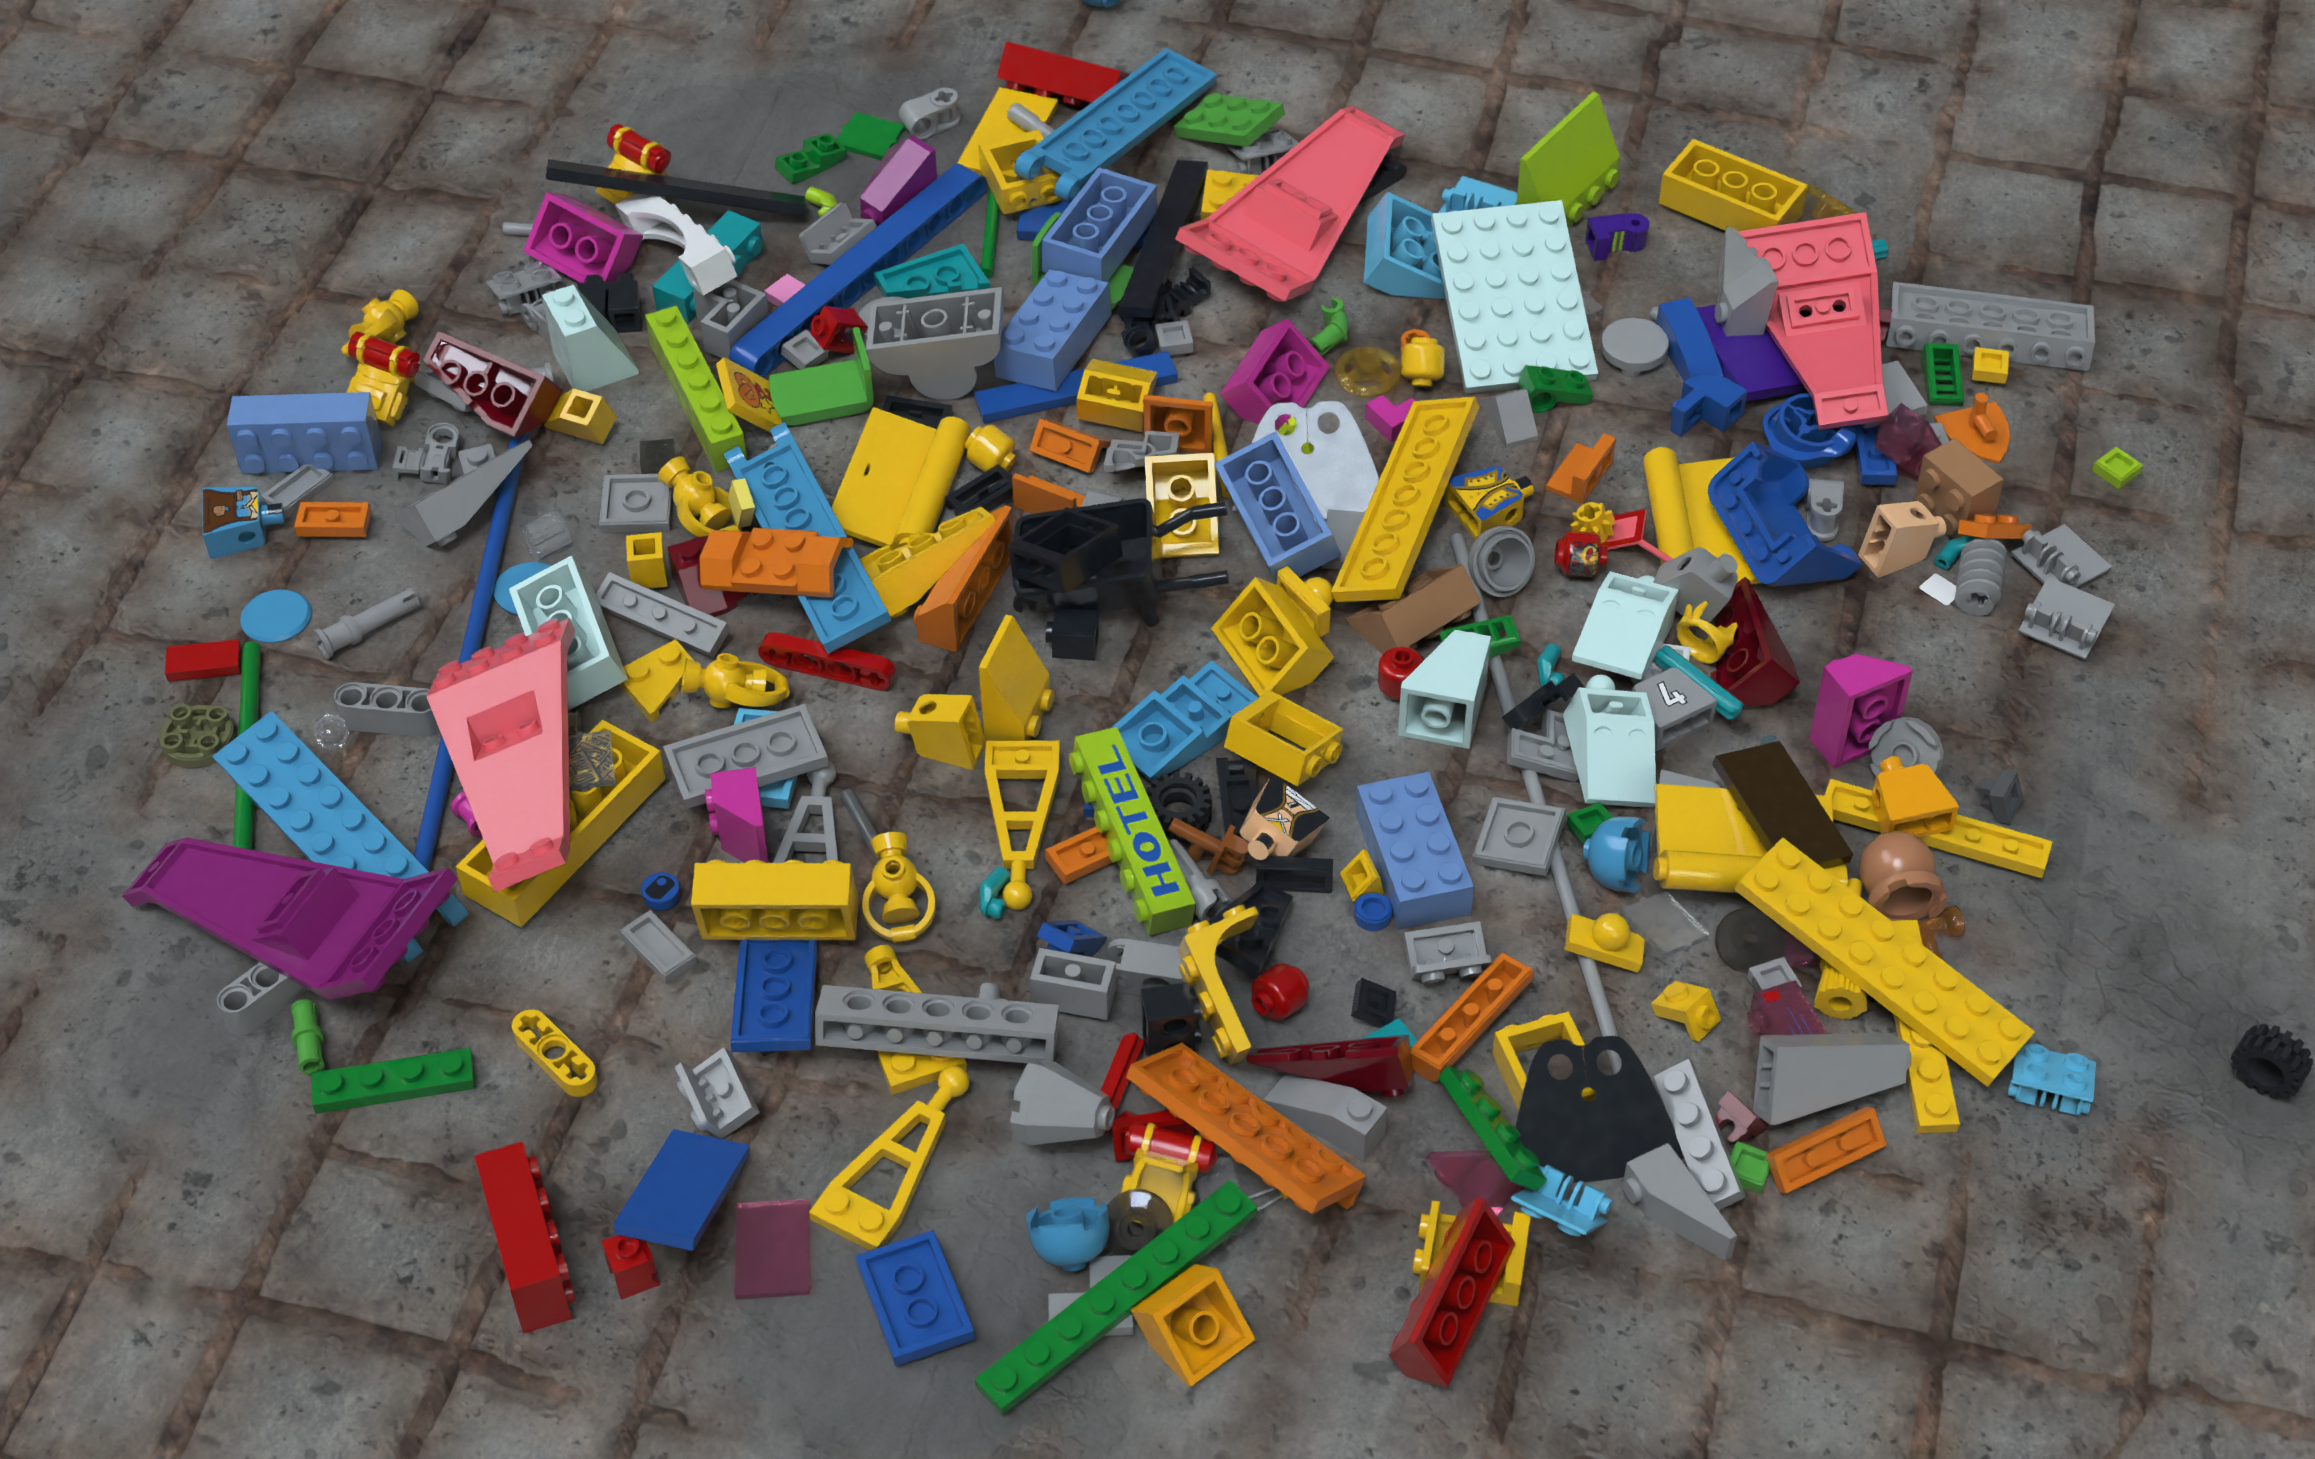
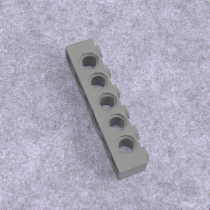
[815,985,1059,1063]

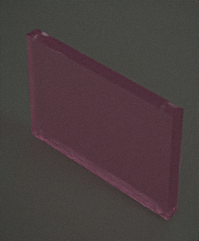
[734,1199,811,1300]

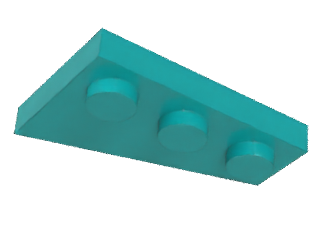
[874,243,990,299]

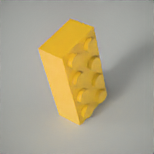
[1659,139,1808,232]
[691,860,858,940]

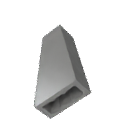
[1753,1033,1911,1125]

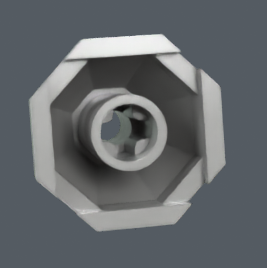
[1010,1059,1115,1145]

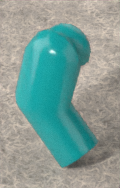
[1934,535,1980,570]
[1537,643,1564,687]
[979,867,1010,919]

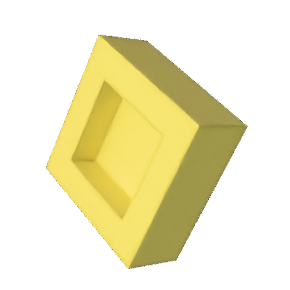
[728,478,755,528]

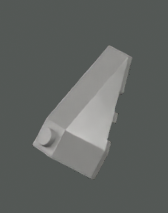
[1715,227,1778,336]
[393,440,533,547]

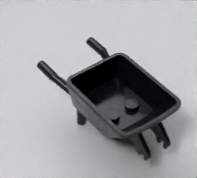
[1012,498,1230,627]

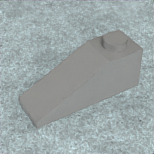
[1263,1073,1387,1162]
[1622,1143,1737,1261]

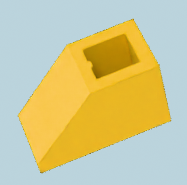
[544,388,617,445]

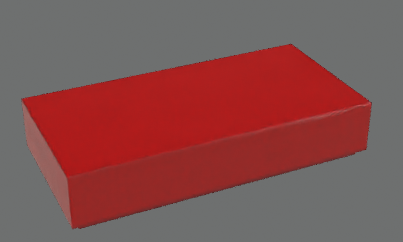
[165,639,242,682]

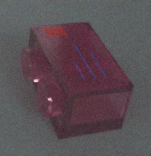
[1747,980,1828,1035]

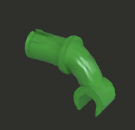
[1308,298,1349,357]

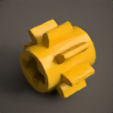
[1570,502,1616,544]

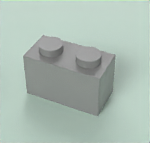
[1030,948,1117,1020]

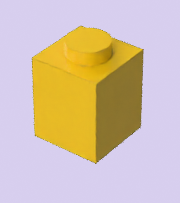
[626,532,668,589]

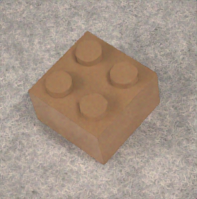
[1914,438,2004,539]

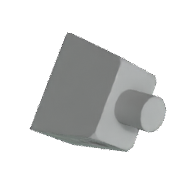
[1653,547,1738,630]

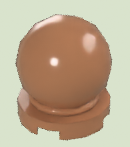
[1859,831,1948,921]

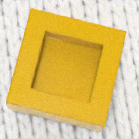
[1971,347,2009,384]

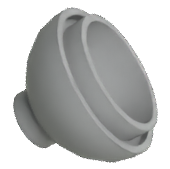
[1468,526,1535,597]

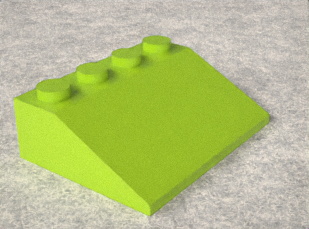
[1516,91,1620,227]

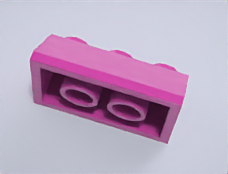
[523,192,644,283]
[1220,318,1330,430]
[1809,654,1913,769]

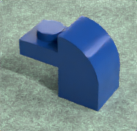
[1670,375,1748,437]

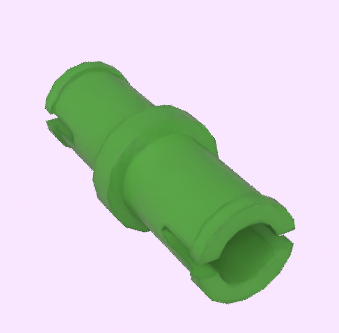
[291,999,325,1075]

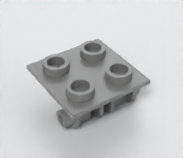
[1225,129,1299,175]
[485,262,563,316]
[2011,524,2112,588]
[2018,577,2115,660]

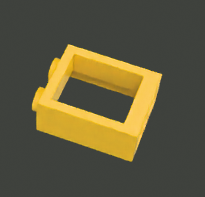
[979,129,1064,215]
[1224,690,1344,787]
[1492,1011,1595,1111]

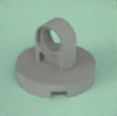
[1869,717,1944,776]

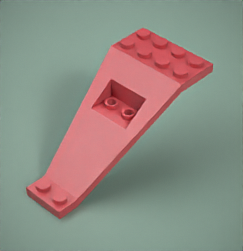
[1175,105,1406,302]
[1739,212,1889,430]
[426,618,576,892]

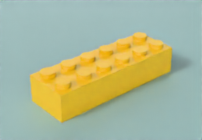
[456,720,666,928]

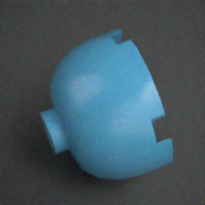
[1583,816,1650,894]
[1026,1197,1109,1271]

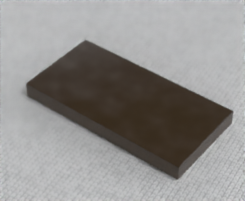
[1712,741,1854,869]

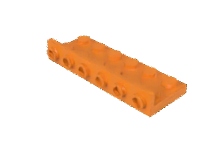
[1126,1043,1367,1214]

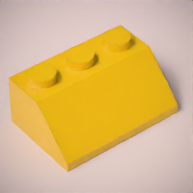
[1211,577,1334,697]

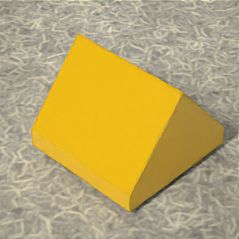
[1339,849,1384,902]

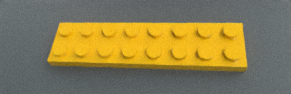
[1331,397,1480,602]
[1734,837,2035,1087]

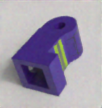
[1585,213,1650,261]

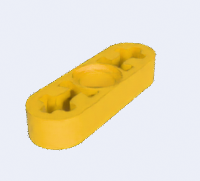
[512,1009,598,1097]

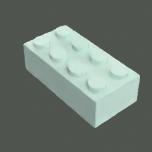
[509,555,628,711]

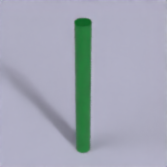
[980,187,1000,278]

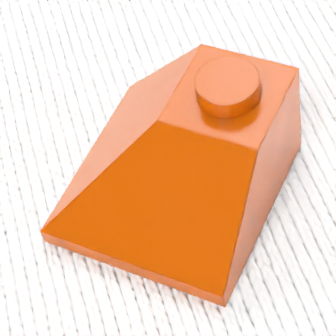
[1143,395,1213,454]

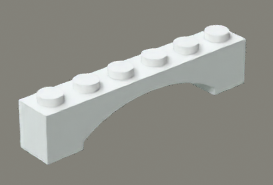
[615,193,737,296]

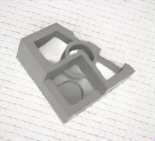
[1104,430,1180,472]

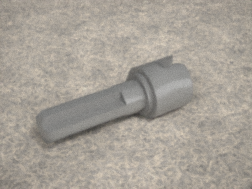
[1169,839,1233,922]

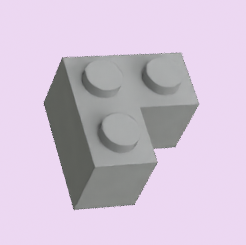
[693,279,769,359]

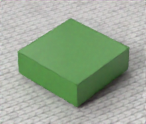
[1730,1141,1771,1194]

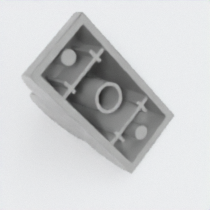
[866,287,1004,400]

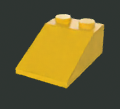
[1145,453,1219,558]
[979,614,1055,741]

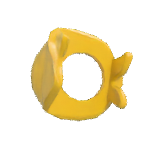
[1676,601,1738,664]

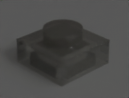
[640,439,676,474]

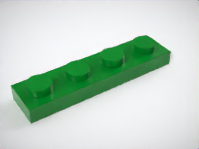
[311,1048,475,1114]
[1438,1066,1548,1191]

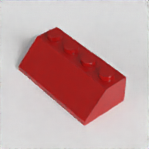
[996,41,1129,107]
[1389,1197,1516,1387]

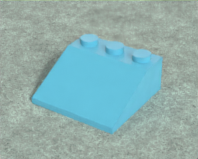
[1364,192,1446,299]

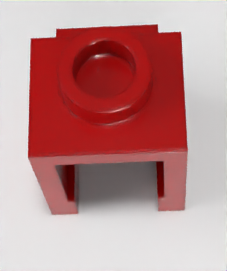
[810,306,868,354]
[601,1235,660,1300]

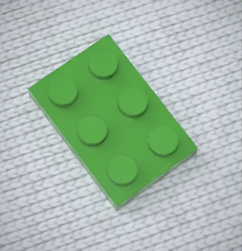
[1174,93,1286,147]

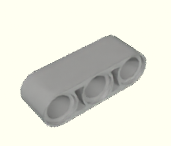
[334,682,440,737]
[217,962,308,1035]

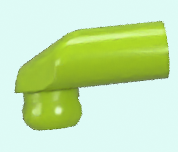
[805,186,838,217]

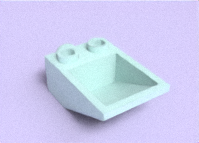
[1572,571,1679,680]
[1563,675,1656,808]

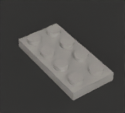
[663,704,829,809]

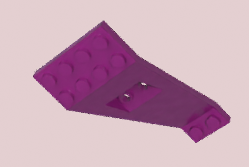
[122,838,458,1000]

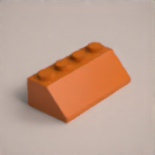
[913,505,1013,653]

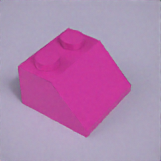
[705,767,769,863]

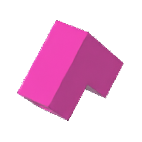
[1365,395,1415,442]

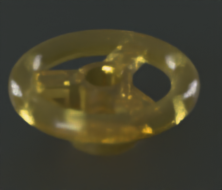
[1807,183,1858,219]
[1335,346,1401,396]

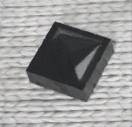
[1351,978,1396,1028]

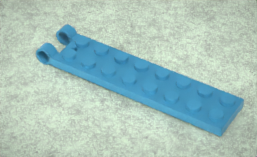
[1014,48,1218,202]
[723,422,892,654]
[212,711,469,964]

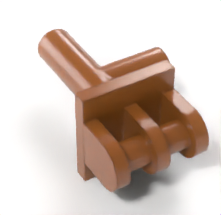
[1168,817,1249,876]

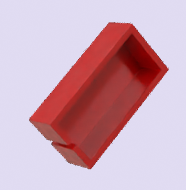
[474,1141,576,1334]

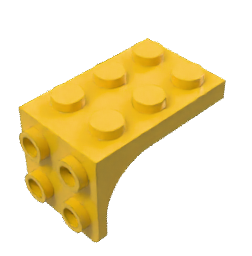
[1177,905,1259,1066]

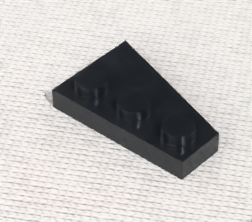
[1208,879,1293,978]

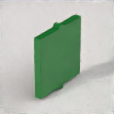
[836,112,905,160]

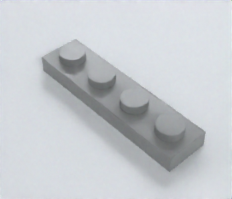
[596,572,731,658]
[1654,1059,1746,1211]

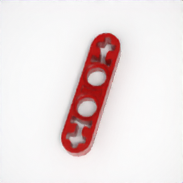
[758,632,896,691]

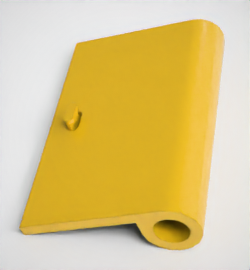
[831,407,971,550]
[1643,447,1761,584]
[1653,784,1848,893]

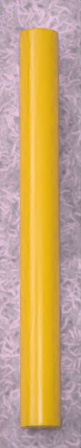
[1203,393,1231,498]

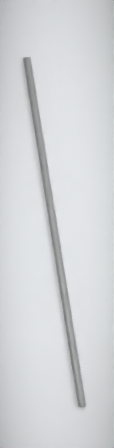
[1450,533,1622,1075]

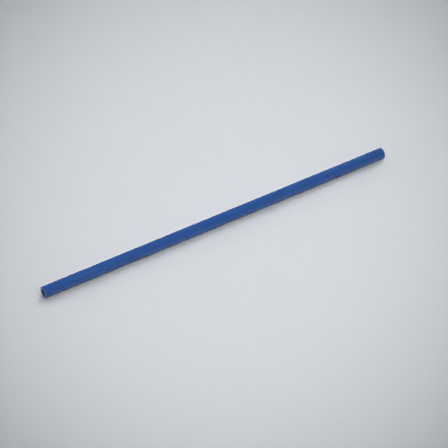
[413,431,530,871]

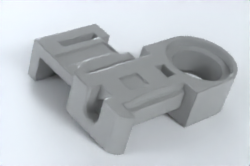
[392,422,459,484]

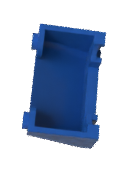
[1708,441,1863,587]

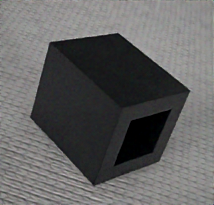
[1045,607,1099,661]

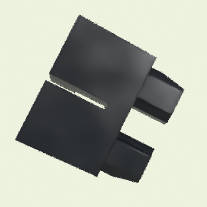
[577,273,642,333]

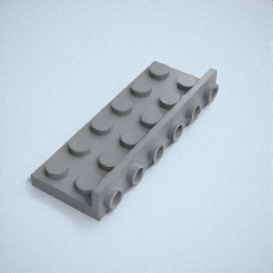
[1887,282,2095,371]

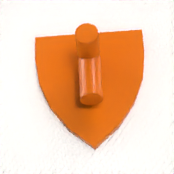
[1934,393,2010,464]

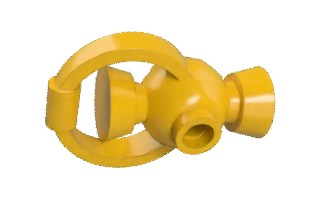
[340,289,419,358]
[657,456,743,537]
[681,653,790,708]
[862,832,937,943]

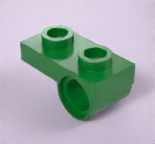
[1518,365,1594,413]

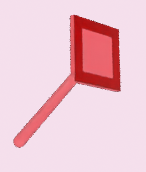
[1601,509,1673,562]

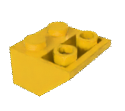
[1077,359,1158,432]

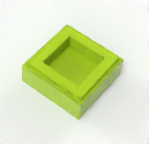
[2092,446,2143,489]

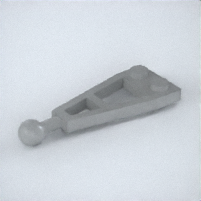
[773,760,838,863]

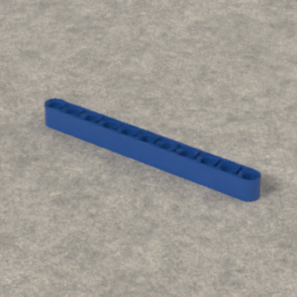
[729,163,987,378]

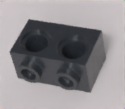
[1141,982,1202,1057]

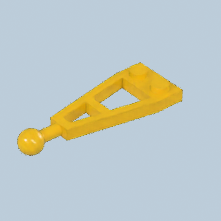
[985,740,1060,911]
[809,1066,970,1251]

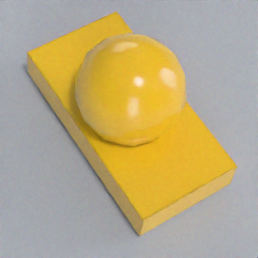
[1277,566,1334,637]
[1564,913,1645,973]

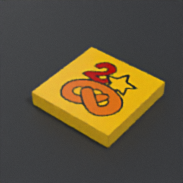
[716,357,783,433]

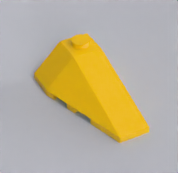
[859,507,995,618]

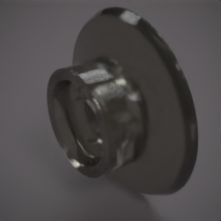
[1715,907,1785,974]
[1106,1189,1174,1256]

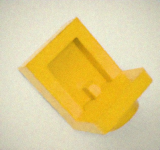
[1651,981,1721,1042]

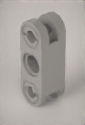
[1106,939,1222,998]

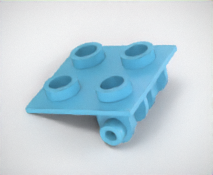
[1438,176,1517,213]
[2007,1044,2096,1116]
[1511,1165,1613,1237]

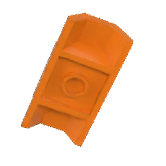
[699,528,854,598]

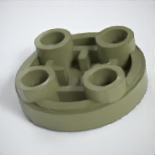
[159,704,236,768]

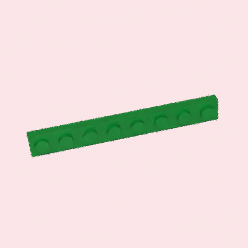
[974,1180,1258,1416]

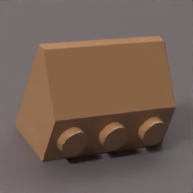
[1346,564,1481,654]

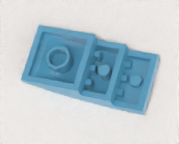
[1111,660,1258,781]

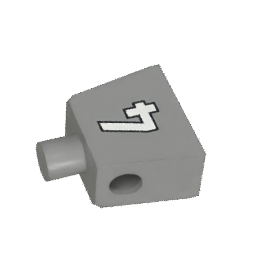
[1630,668,1717,751]

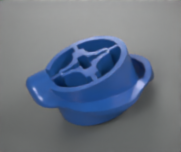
[1762,393,1857,468]

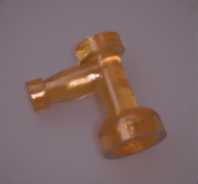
[1918,905,1965,961]

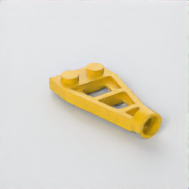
[864,945,967,1095]

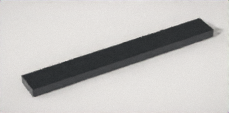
[546,159,806,217]
[1119,160,1208,318]

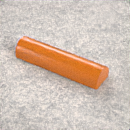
[1411,952,1534,1082]

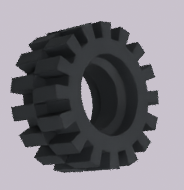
[1146,771,1212,842]
[2231,1024,2313,1099]

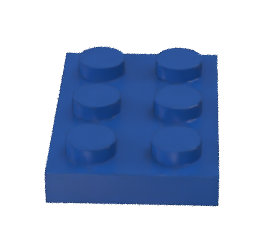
[855,1230,975,1366]

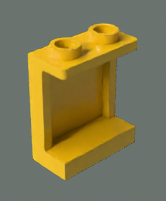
[1412,1200,1531,1307]

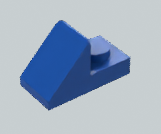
[1037,920,1107,957]

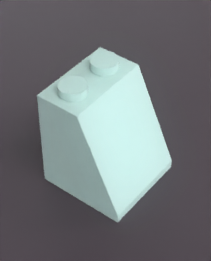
[542,285,639,392]
[1398,630,1491,749]

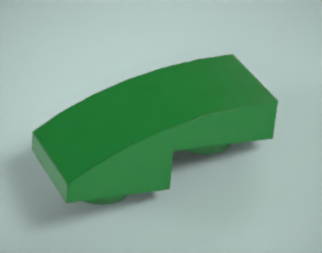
[775,133,847,184]

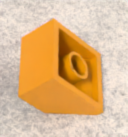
[1131,1264,1256,1387]

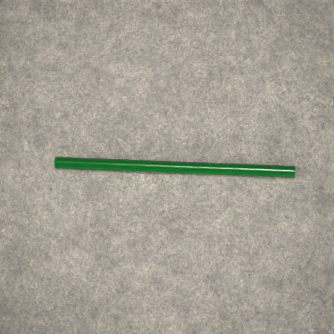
[233,641,261,850]

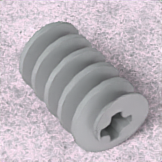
[1955,538,2007,616]

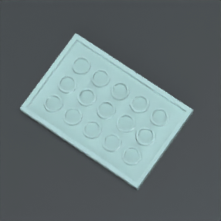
[1431,200,1598,394]

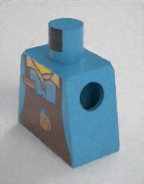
[202,487,286,559]

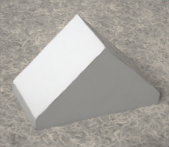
[1480,389,1538,449]

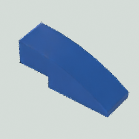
[1656,297,1724,381]

